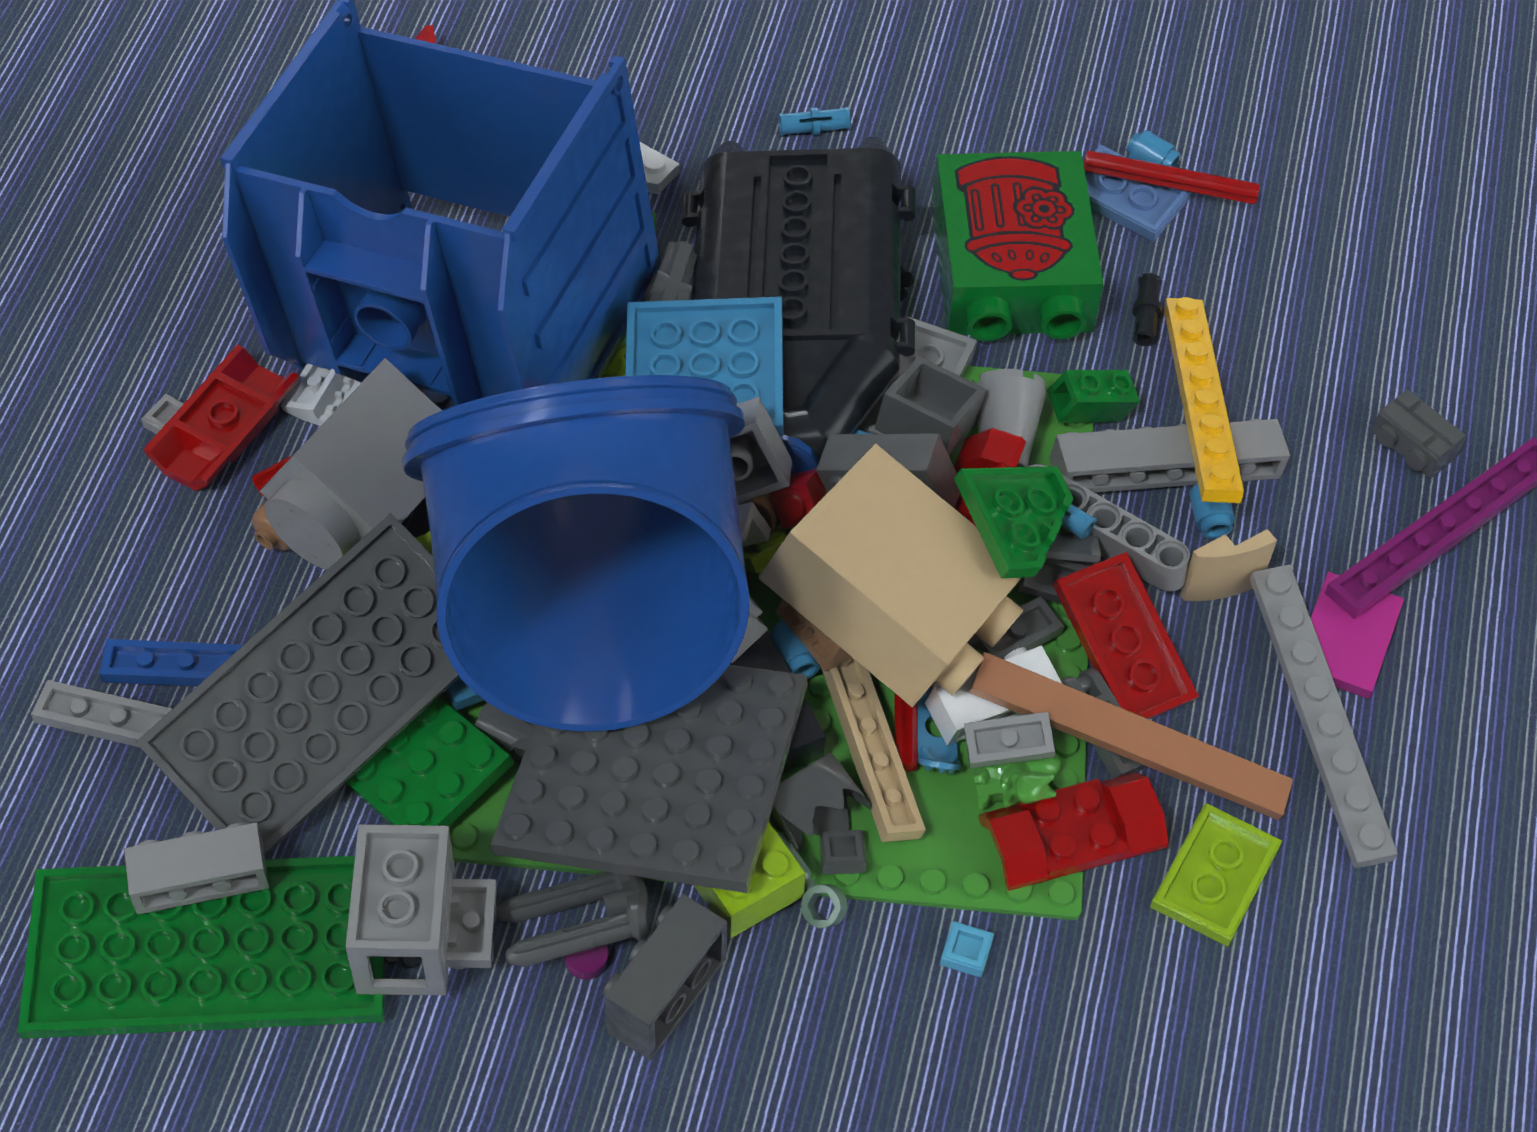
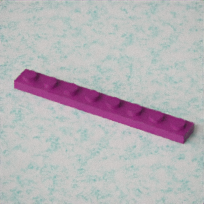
[1325,437,1537,618]

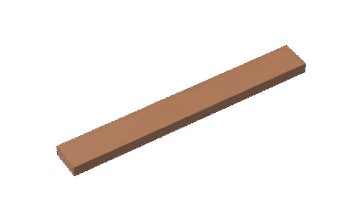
[969,652,1293,820]

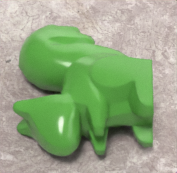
[974,753,1061,810]

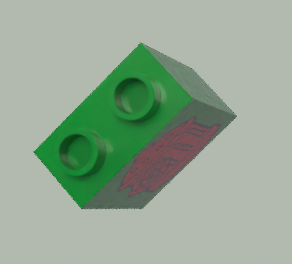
[931,151,1104,341]

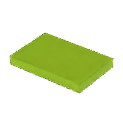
[1150,803,1282,947]

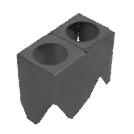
[769,752,871,852]

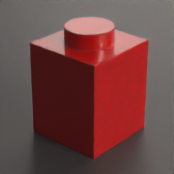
[770,468,827,529]

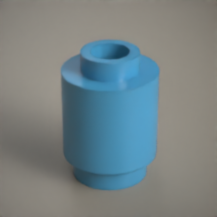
[1126,130,1181,167]
[1189,482,1235,539]
[770,620,820,679]

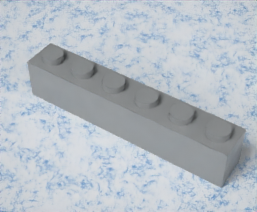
[1049,419,1290,492]

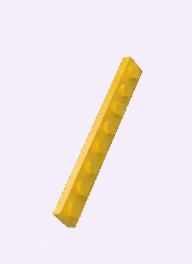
[1164,297,1244,503]

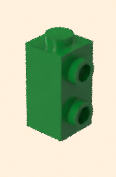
[1047,370,1140,423]

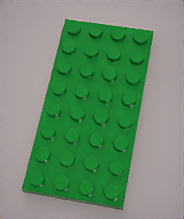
[18,856,385,1039]

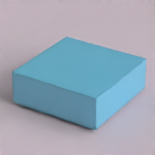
[940,921,994,978]

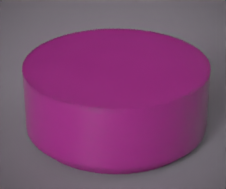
[564,945,609,980]

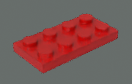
[1052,552,1199,719]

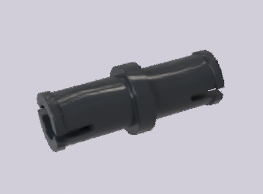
[1132,273,1162,346]

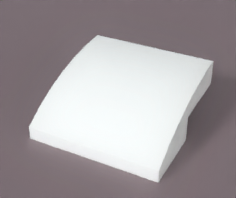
[281,364,361,426]

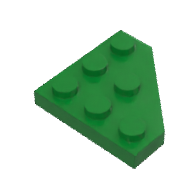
[954,466,1074,579]

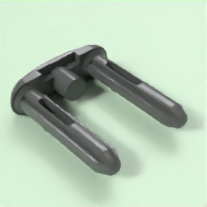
[497,872,653,967]

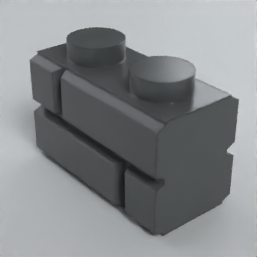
[1372,389,1467,479]

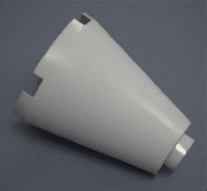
[971,369,1046,467]

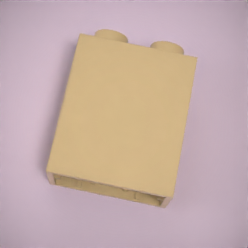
[758,443,1024,708]

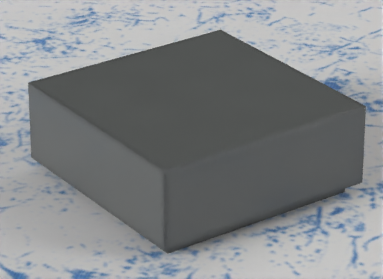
[819,830,866,874]

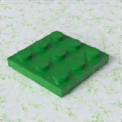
[344,697,514,826]

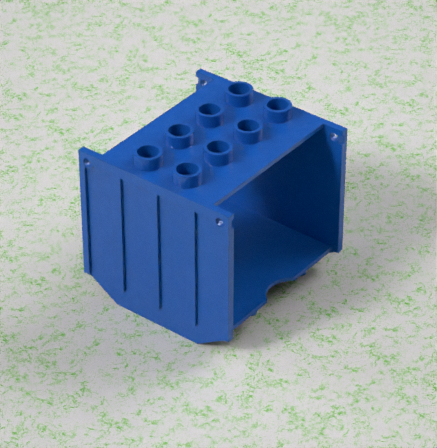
[220,0,660,406]

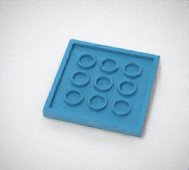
[625,297,784,434]

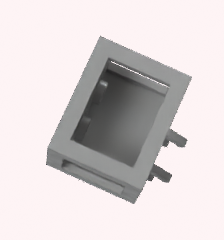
[346,824,497,995]

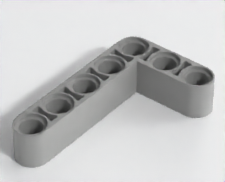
[1028,464,1190,591]

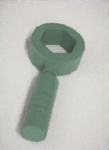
[778,832,847,928]

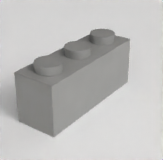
[124,822,269,914]

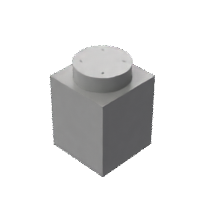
[259,358,442,570]

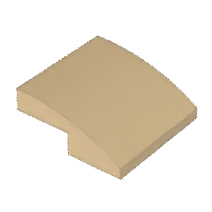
[1180,529,1277,601]

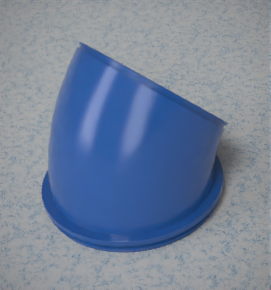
[402,375,750,731]

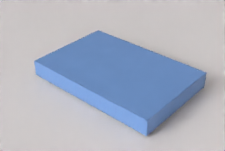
[1084,144,1191,242]

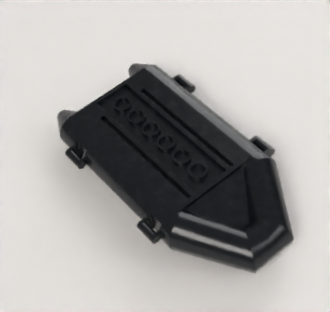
[682,137,915,461]

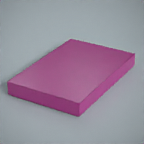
[1311,572,1404,699]

